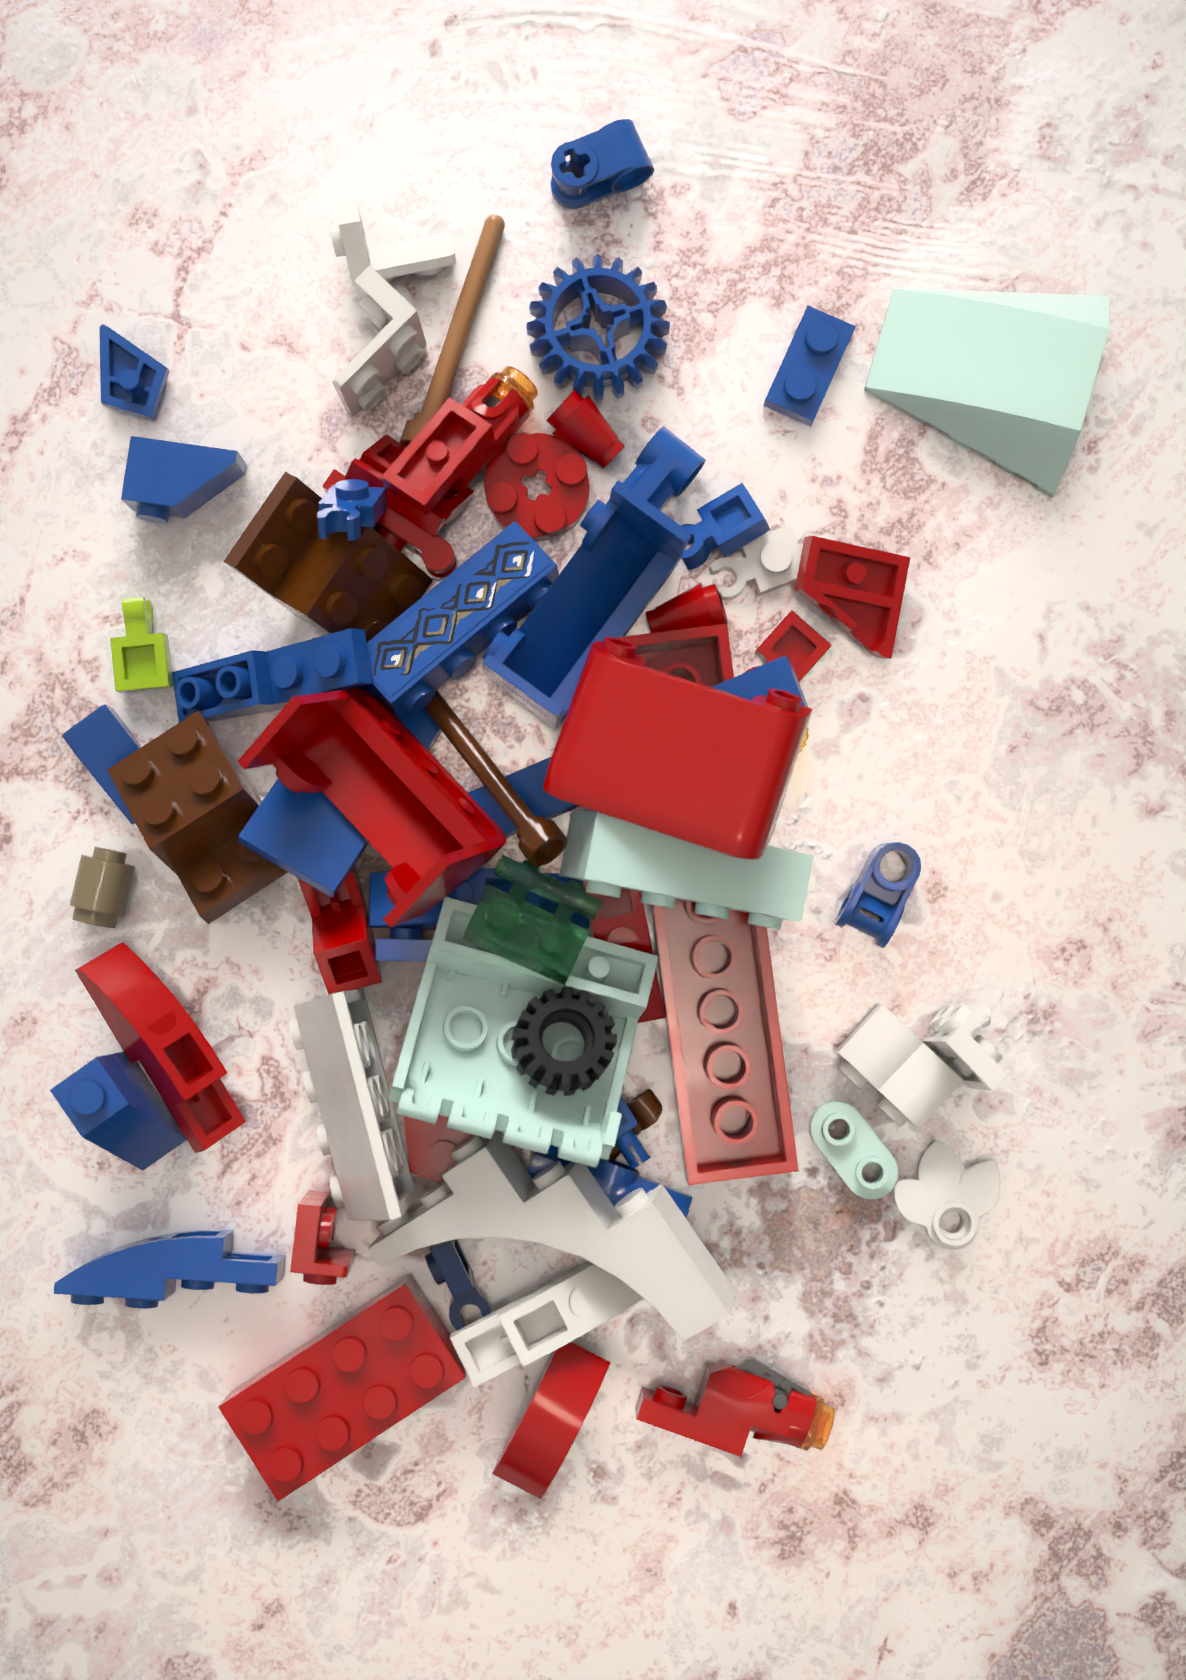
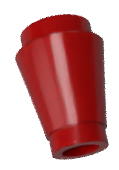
[546,390,625,469]
[646,583,728,633]

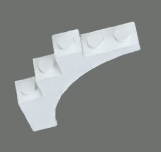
[368,1131,737,1342]

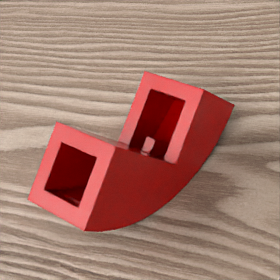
[297,865,382,995]
[492,1342,611,1499]

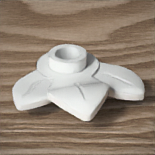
[893,1141,1001,1250]

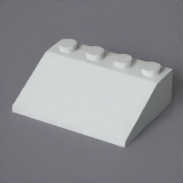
[289,989,417,1220]

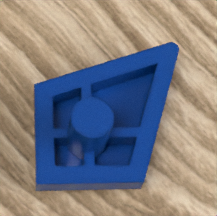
[99,324,169,421]

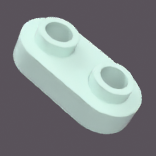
[808,1100,898,1199]

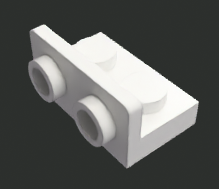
[923,1003,1009,1091]

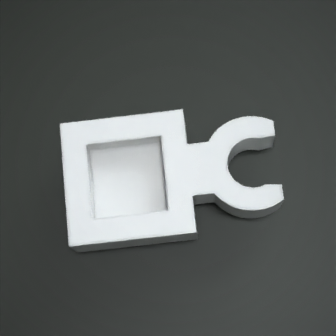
[709,524,802,601]

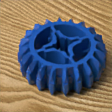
[526,254,670,402]

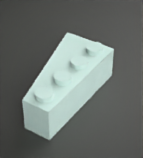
[559,810,814,930]

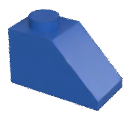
[121,436,247,523]

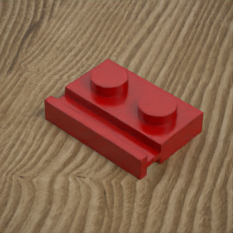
[345,434,474,536]

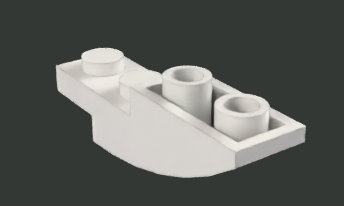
[450,1261,644,1388]

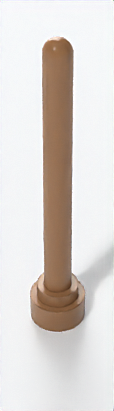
[400,214,505,447]

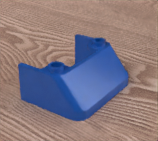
[482,480,692,730]

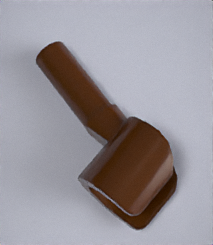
[609,1089,663,1161]

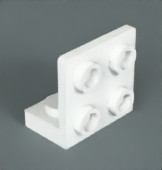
[332,265,427,416]

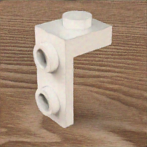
[329,199,457,285]

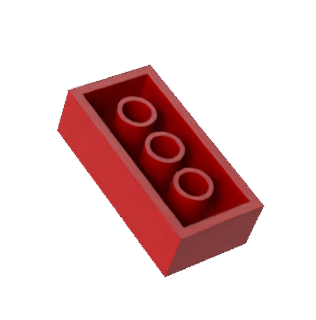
[218,1273,467,1502]

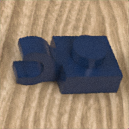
[425,1239,491,1330]

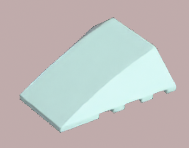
[864,288,1110,497]

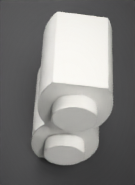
[835,1004,963,1128]

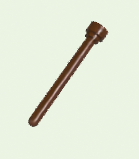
[424,690,568,867]

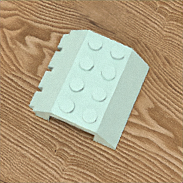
[388,897,658,1168]

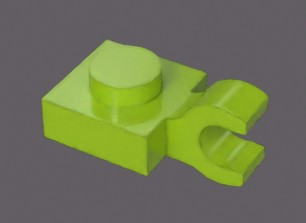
[110,597,173,693]

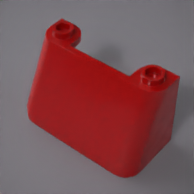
[543,637,813,860]

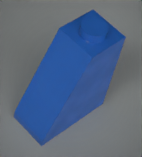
[50,1052,187,1171]

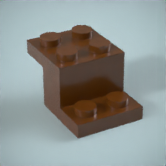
[223,472,433,643]
[107,710,288,924]

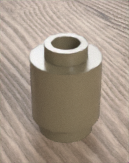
[70,846,135,928]

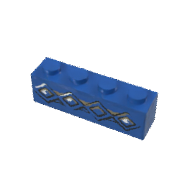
[367,521,559,720]

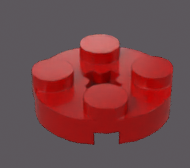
[484,432,590,542]

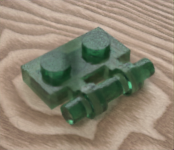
[462,855,603,986]

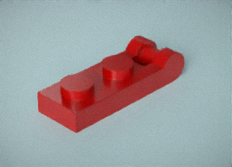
[322,469,457,580]

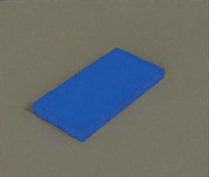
[238,685,441,898]

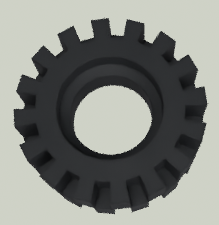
[511,987,617,1096]

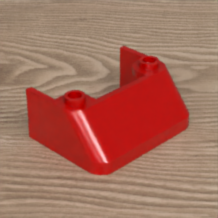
[237,688,506,928]

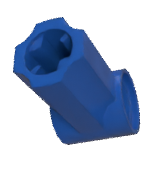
[606,426,706,511]

